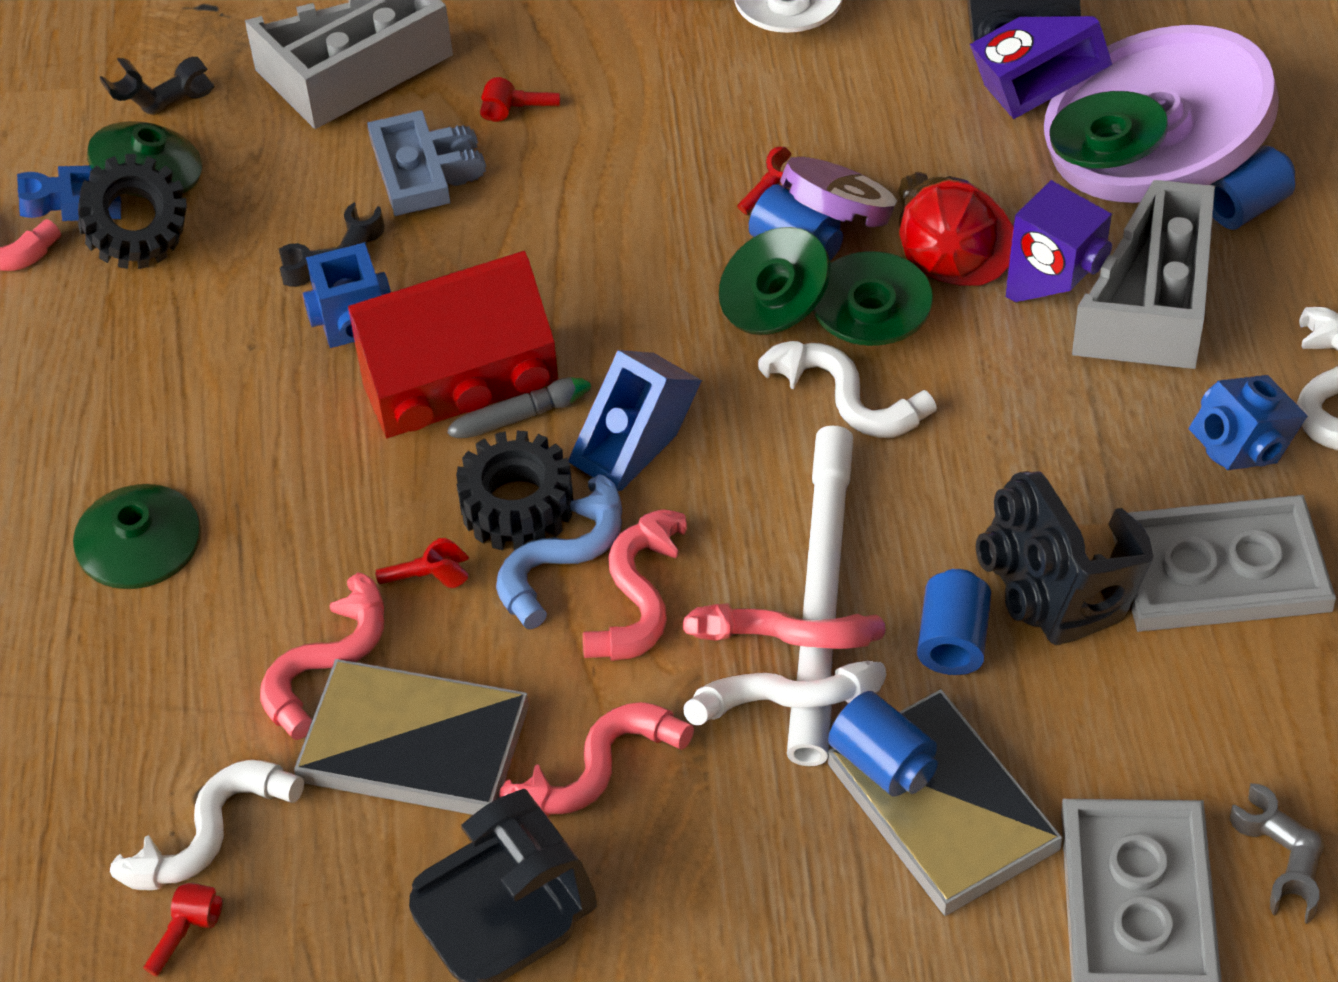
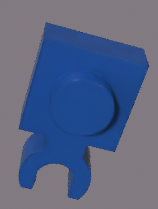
[17,165,121,221]

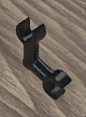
[99,56,215,115]
[278,202,385,287]

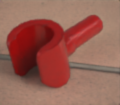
[480,77,560,122]
[737,146,792,215]
[375,538,469,589]
[143,883,223,977]

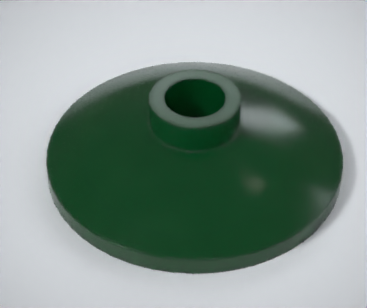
[1049,91,1168,168]
[87,121,202,198]
[719,227,831,335]
[813,251,933,346]
[73,484,201,589]

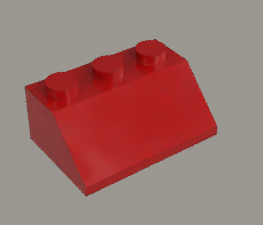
[348,250,559,439]

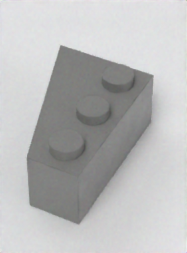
[245,0,453,129]
[1072,180,1215,369]

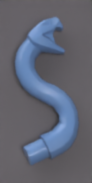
[496,475,622,629]

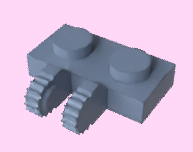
[367,110,487,216]

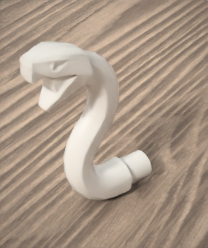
[1297,307,1338,451]
[758,341,937,438]
[684,661,887,725]
[110,759,304,890]

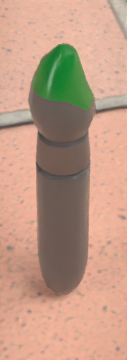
[447,377,591,438]

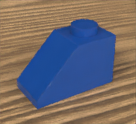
[568,350,702,491]

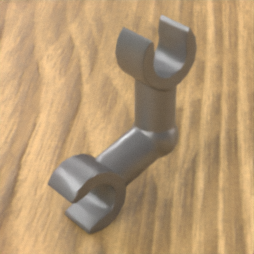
[1230,783,1324,924]

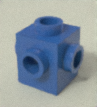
[302,242,391,348]
[1188,375,1308,471]

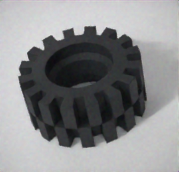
[78,154,187,269]
[456,430,574,550]

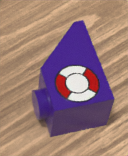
[970,16,1113,119]
[1005,180,1112,302]

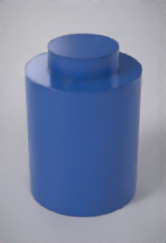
[1210,145,1295,230]
[749,184,843,260]
[917,569,992,675]
[828,691,938,797]

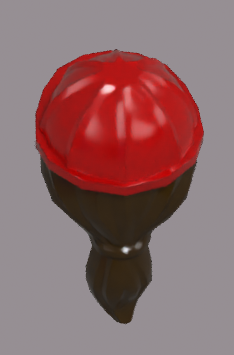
[898,172,1014,286]

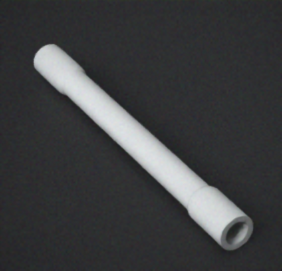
[787,426,853,766]

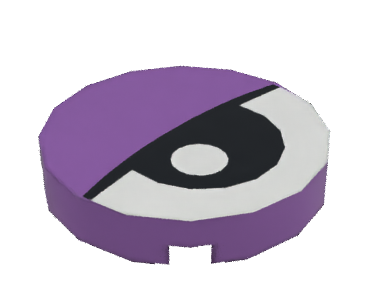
[780,157,897,227]

